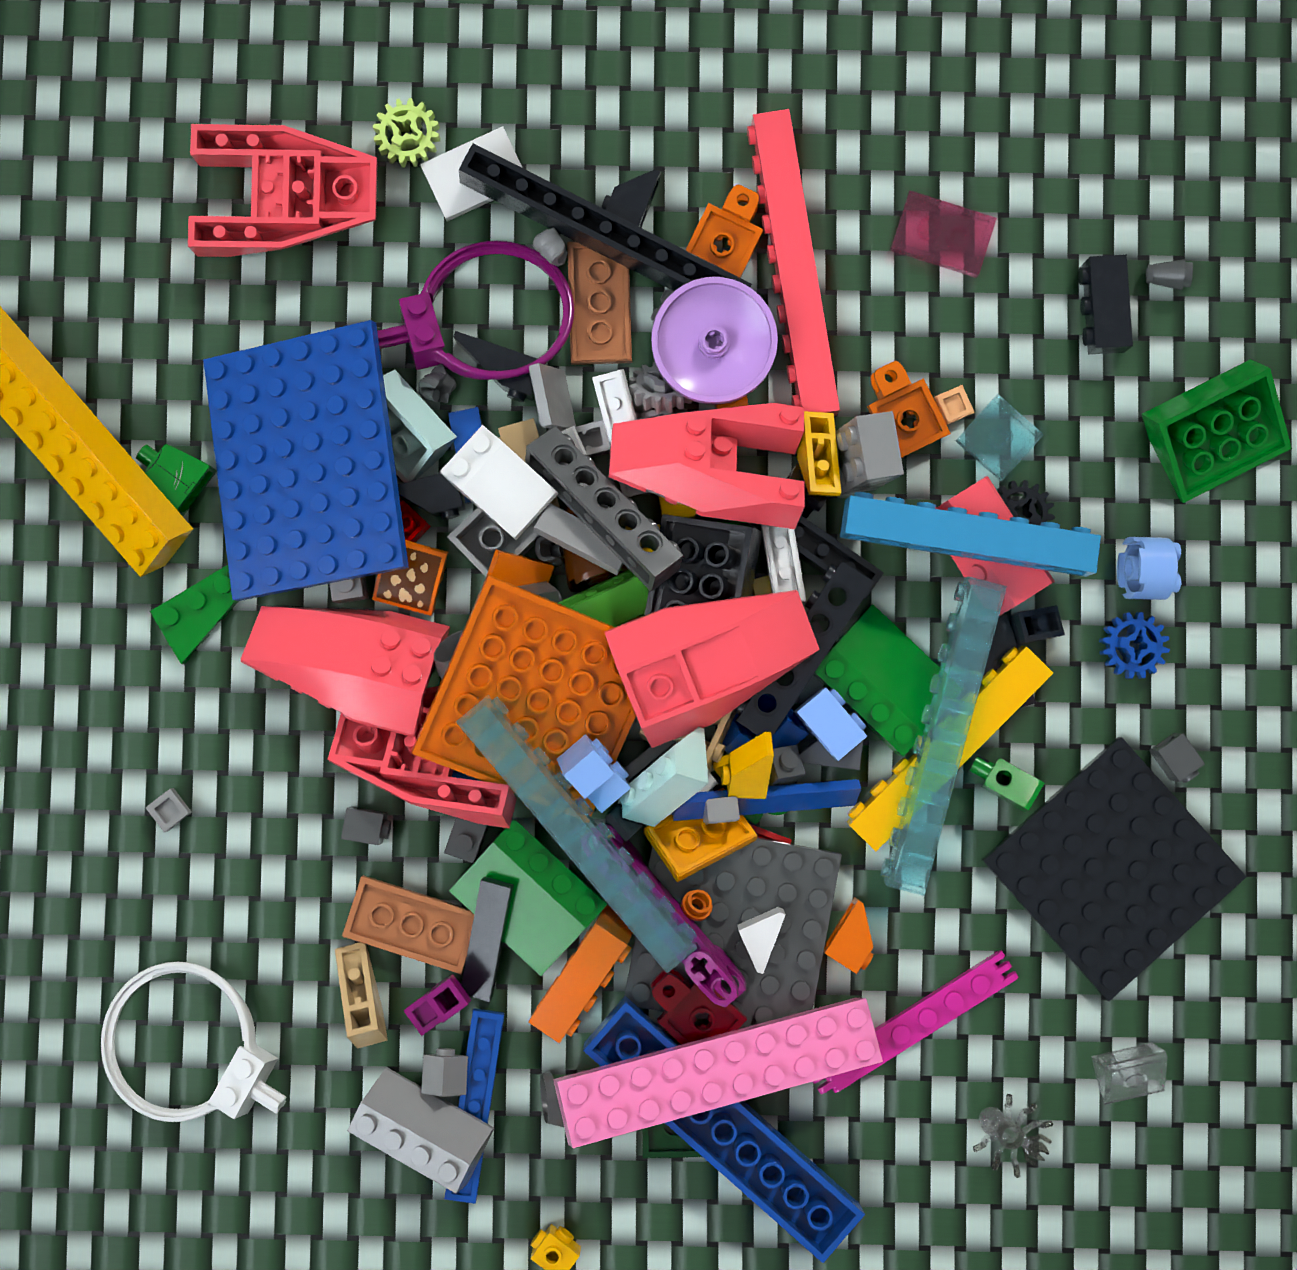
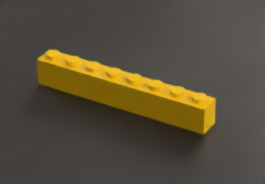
[846,646,1053,851]

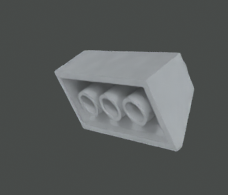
[347,1067,494,1193]

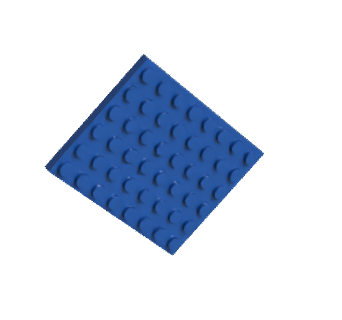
[203,320,409,601]

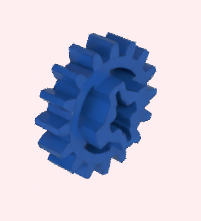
[1099,612,1170,679]

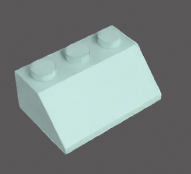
[383,370,457,483]
[620,727,709,827]

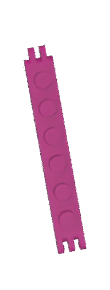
[813,950,1019,1094]

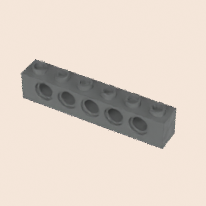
[525,426,683,592]

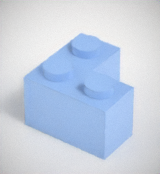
[793,687,867,761]
[557,734,631,813]

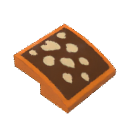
[372,540,448,616]

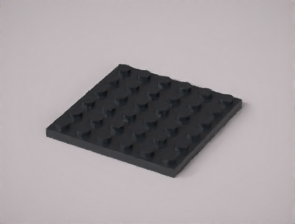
[981,737,1247,1001]

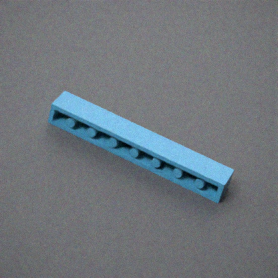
[840,492,1101,577]

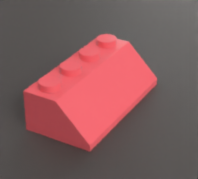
[936,476,1055,620]

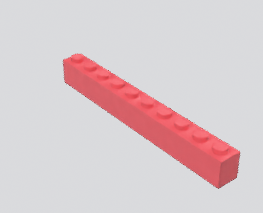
[747,109,840,416]

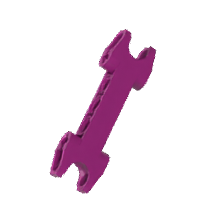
[580,824,747,1007]

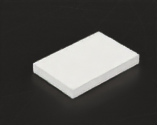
[420,126,522,221]

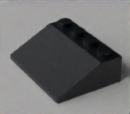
[644,514,762,616]

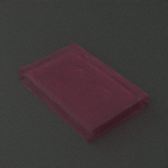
[890,191,997,278]

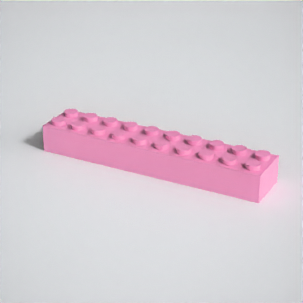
[553,998,883,1148]

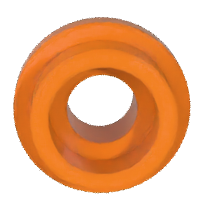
[681,890,713,921]

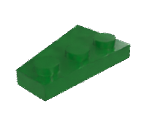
[150,565,239,664]

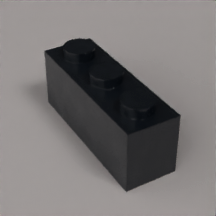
[1078,254,1133,355]

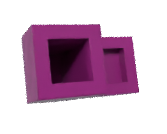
[403,974,471,1036]

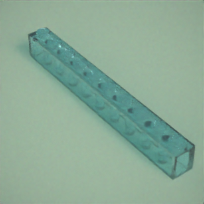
[881,577,1007,896]
[456,695,697,973]

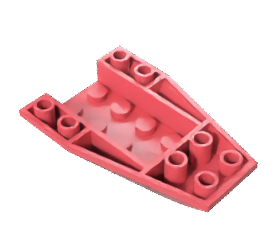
[604,590,820,748]

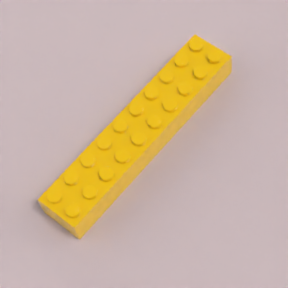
[0,306,193,577]

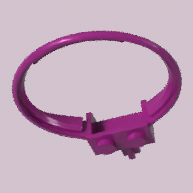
[377,241,574,380]

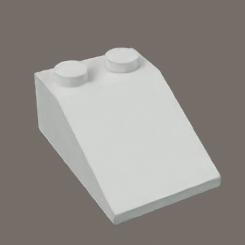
[440,425,559,540]

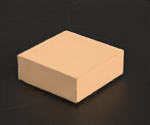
[933,385,975,425]

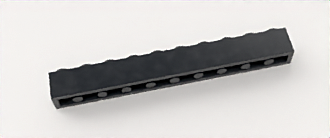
[459,143,752,291]

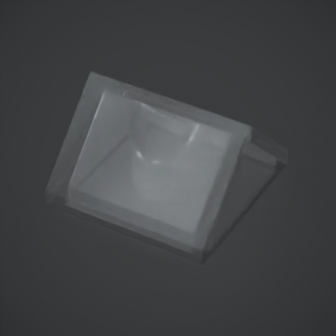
[1091,1042,1168,1105]

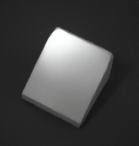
[703,796,740,825]

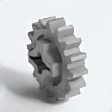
[629,362,692,413]

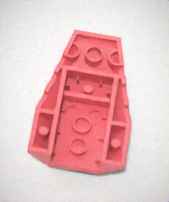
[241,606,450,737]

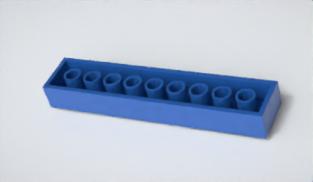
[583,996,865,1263]

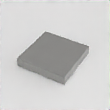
[529,363,576,431]

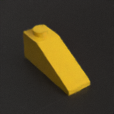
[796,411,841,496]

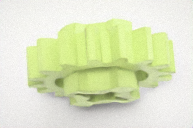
[373,98,441,168]

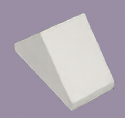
[737,907,786,974]

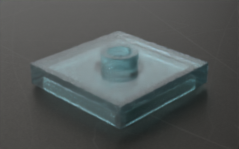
[956,394,1044,481]

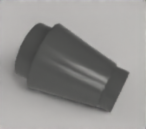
[1145,259,1193,290]

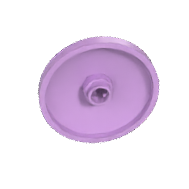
[651,277,778,404]

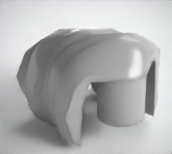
[533,227,568,266]

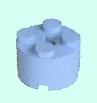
[1117,537,1181,600]

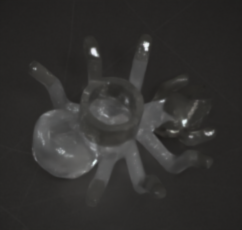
[973,1094,1053,1178]

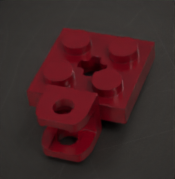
[651,967,747,1044]

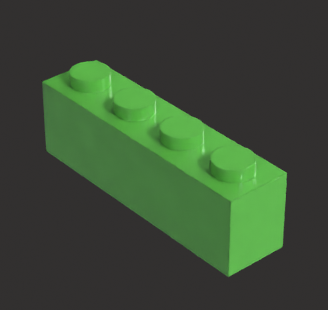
[558,570,649,627]

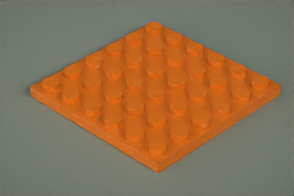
[412,574,636,822]

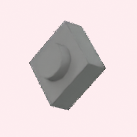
[146,788,192,832]

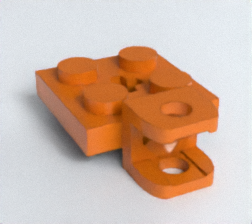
[686,184,764,278]
[867,361,951,458]

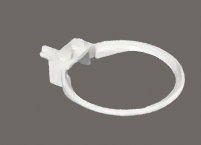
[101,962,287,1122]

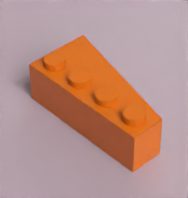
[528,905,636,1043]

